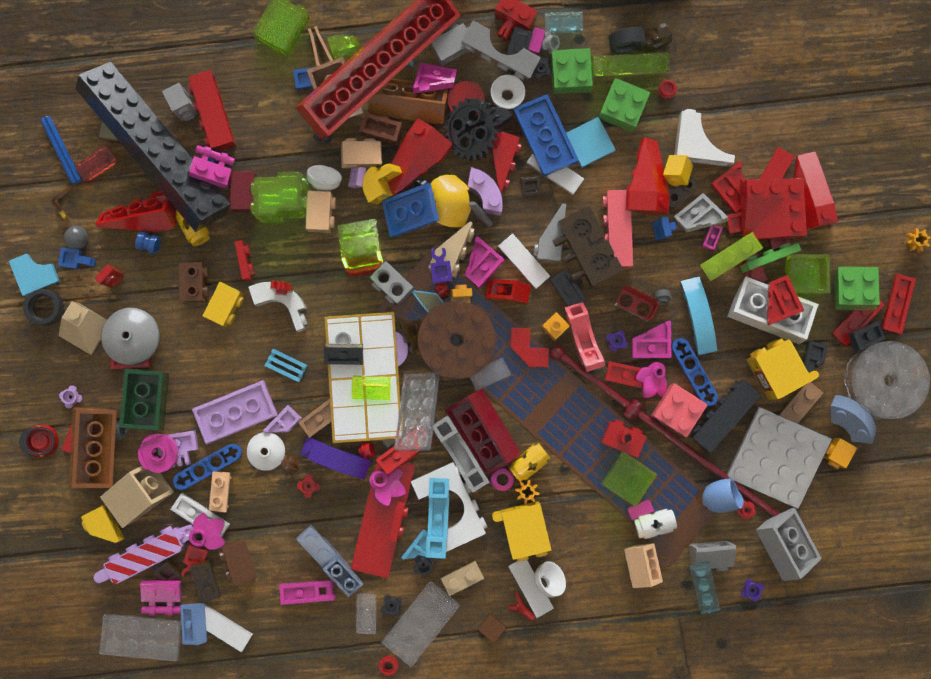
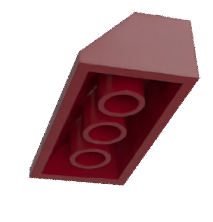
[445,388,522,475]

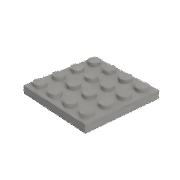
[727,406,832,509]

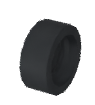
[608,27,646,54]
[23,289,64,326]

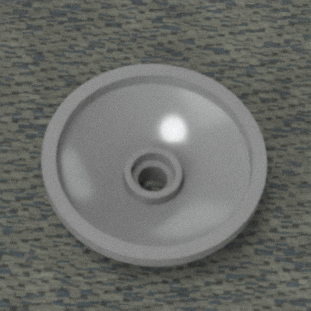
[101,308,160,365]

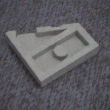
[674,193,728,232]

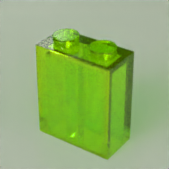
[252,0,310,57]

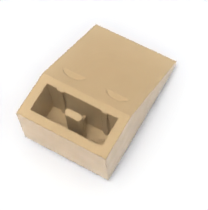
[428,222,475,278]

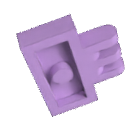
[158,430,198,467]

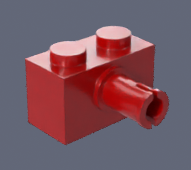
[495,0,537,41]
[600,419,647,458]

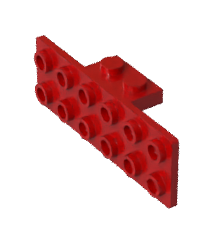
[351,456,415,578]

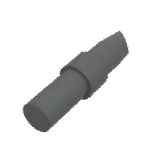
[469,202,493,227]

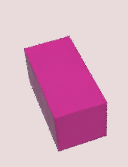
[528,27,546,56]
[701,225,723,251]
[626,499,654,520]

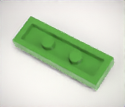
[740,243,801,273]

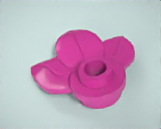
[636,362,667,398]
[370,469,406,506]
[189,513,225,550]

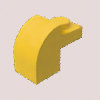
[362,164,402,204]

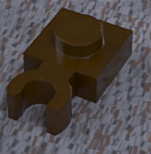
[399,319,420,355]

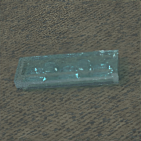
[689,561,720,615]

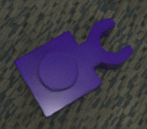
[430,248,453,284]

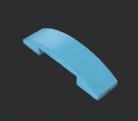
[680,277,717,355]
[426,478,449,558]

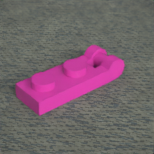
[279,579,336,605]

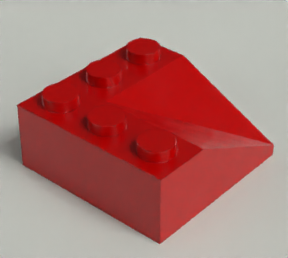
[740,178,807,241]

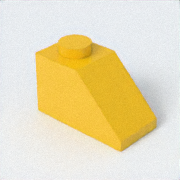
[81,505,125,543]

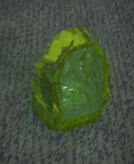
[327,34,361,58]

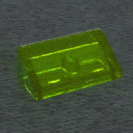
[352,375,391,400]

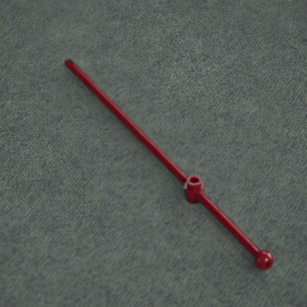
[550,345,780,517]

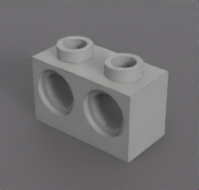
[162,83,198,121]
[370,261,415,306]

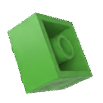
[551,48,593,94]
[599,78,650,133]
[834,267,880,310]

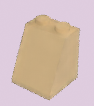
[100,466,174,528]

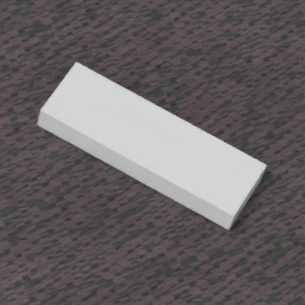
[527,154,584,195]
[498,234,550,289]
[170,493,230,537]
[508,560,554,618]
[205,604,253,652]

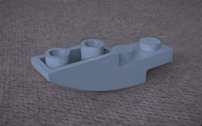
[296,525,363,597]

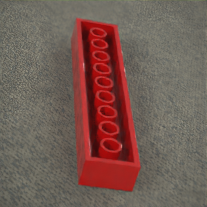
[295,0,461,138]

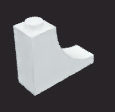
[674,109,735,167]

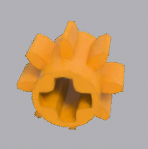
[904,228,931,253]
[515,480,539,504]

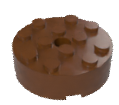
[416,301,496,379]

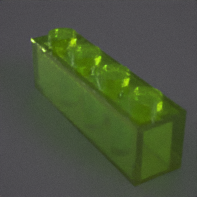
[591,52,669,76]

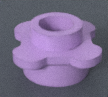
[59,386,82,408]

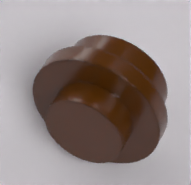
[281,454,299,473]

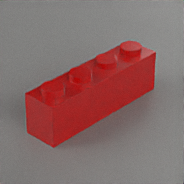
[188,70,236,152]

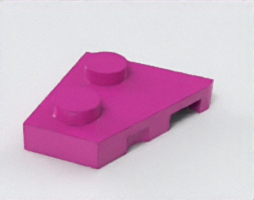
[413,63,457,93]
[465,236,505,289]
[632,321,671,358]

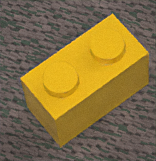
[203,282,244,327]

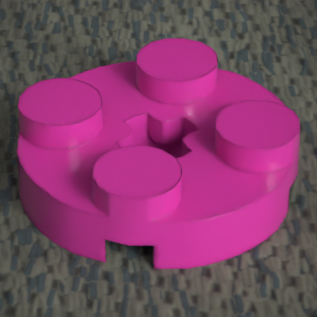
[138,434,179,473]

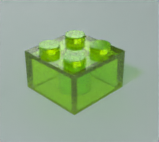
[277,172,310,217]
[251,177,284,223]
[338,219,383,269]
[785,254,830,296]
[601,452,657,507]

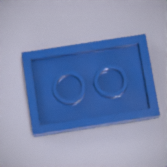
[382,183,439,238]

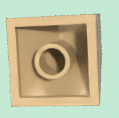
[59,301,107,355]

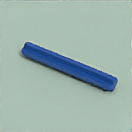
[40,116,82,185]

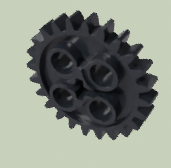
[443,98,502,161]

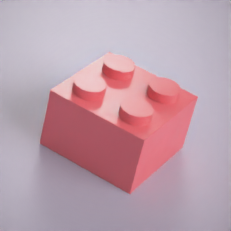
[651,383,707,437]

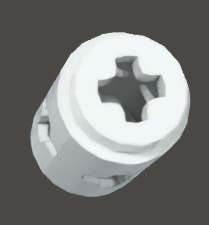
[634,509,677,539]

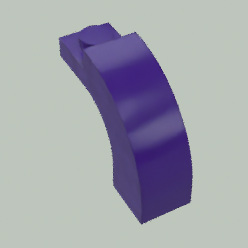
[300,437,371,479]

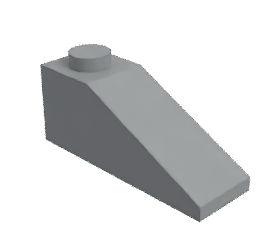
[533,204,566,263]

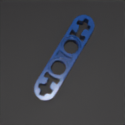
[671,338,718,406]
[173,444,243,490]

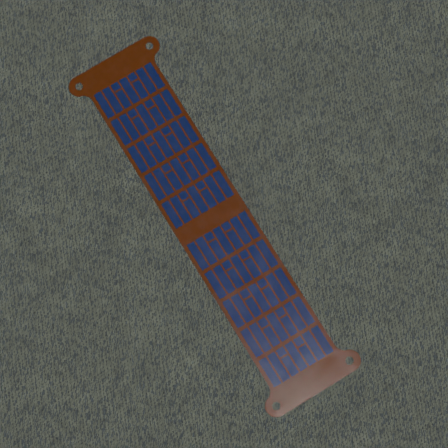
[379,242,716,568]

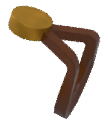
[52,186,73,222]

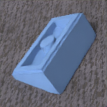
[180,603,207,645]

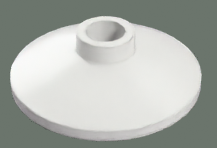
[247,432,285,470]

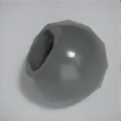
[64,226,89,249]

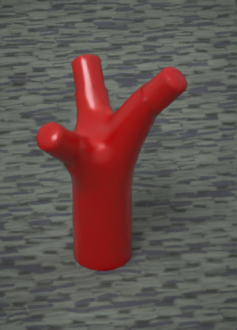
[508,592,536,621]

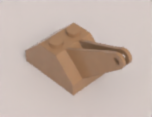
[307,26,363,118]

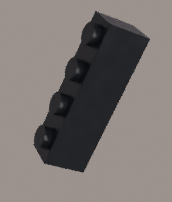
[690,380,761,453]

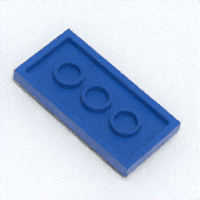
[513,94,579,177]

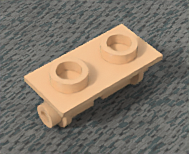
[209,472,232,512]

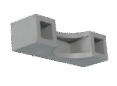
[461,21,541,80]
[431,416,489,492]

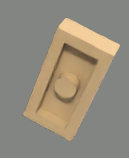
[441,560,484,596]

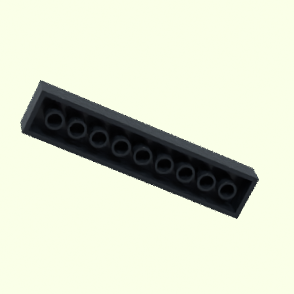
[75,62,230,232]

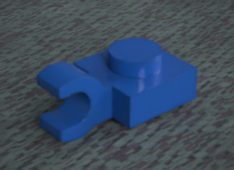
[58,247,96,270]

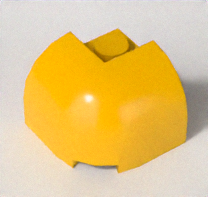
[431,175,471,227]

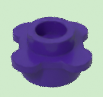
[606,330,628,352]
[741,579,763,602]

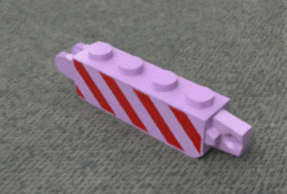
[94,524,194,584]

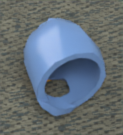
[702,478,744,513]

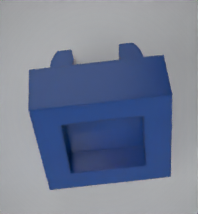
[652,217,677,241]

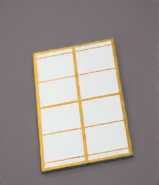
[325,311,403,444]

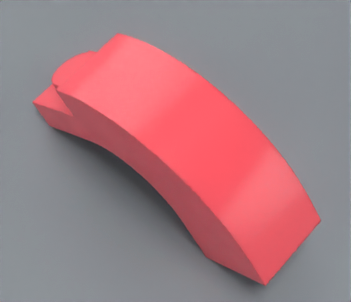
[565,302,605,372]

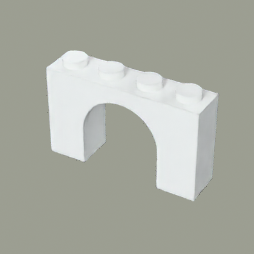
[411,462,488,552]

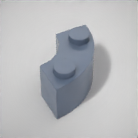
[831,395,876,444]

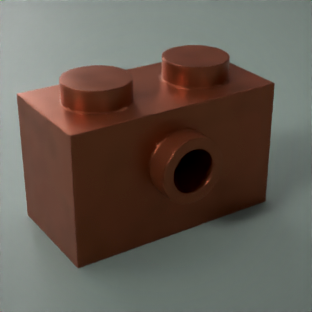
[359,113,403,147]

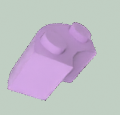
[468,168,502,216]

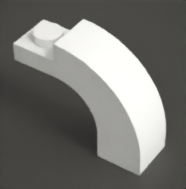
[249,282,307,332]

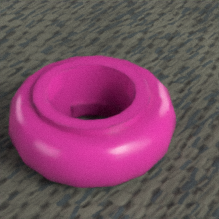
[491,467,514,491]

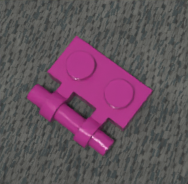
[188,145,234,188]
[140,580,182,616]

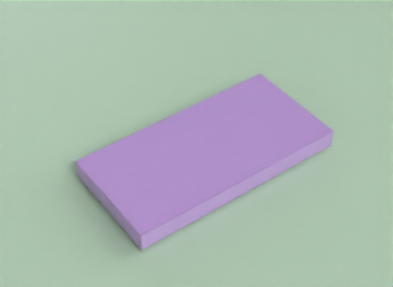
[192,380,278,445]

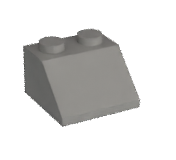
[689,541,736,573]

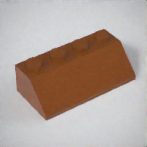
[368,78,449,124]
[69,407,117,488]

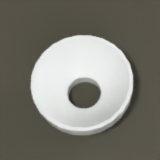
[491,75,525,110]
[307,165,342,192]
[535,561,566,598]

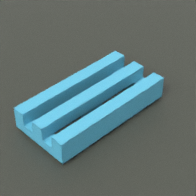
[264,349,308,382]

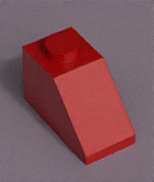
[485,279,531,304]

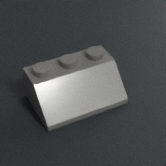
[756,508,822,581]

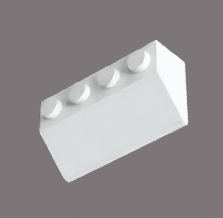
[727,277,818,344]

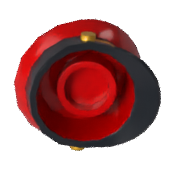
[19,424,59,458]

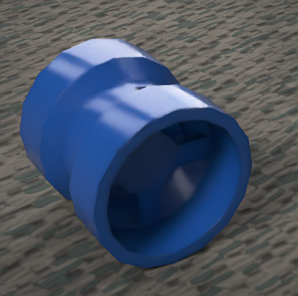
[135,231,161,255]

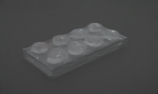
[394,372,440,451]
[381,580,460,667]
[99,613,182,661]

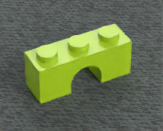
[700,232,763,281]

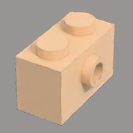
[341,138,382,168]
[306,191,336,233]
[624,543,663,588]

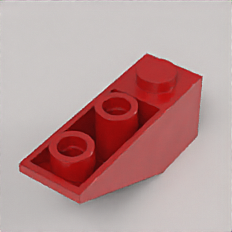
[492,132,522,195]

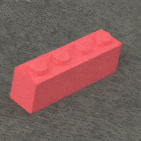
[602,190,633,269]

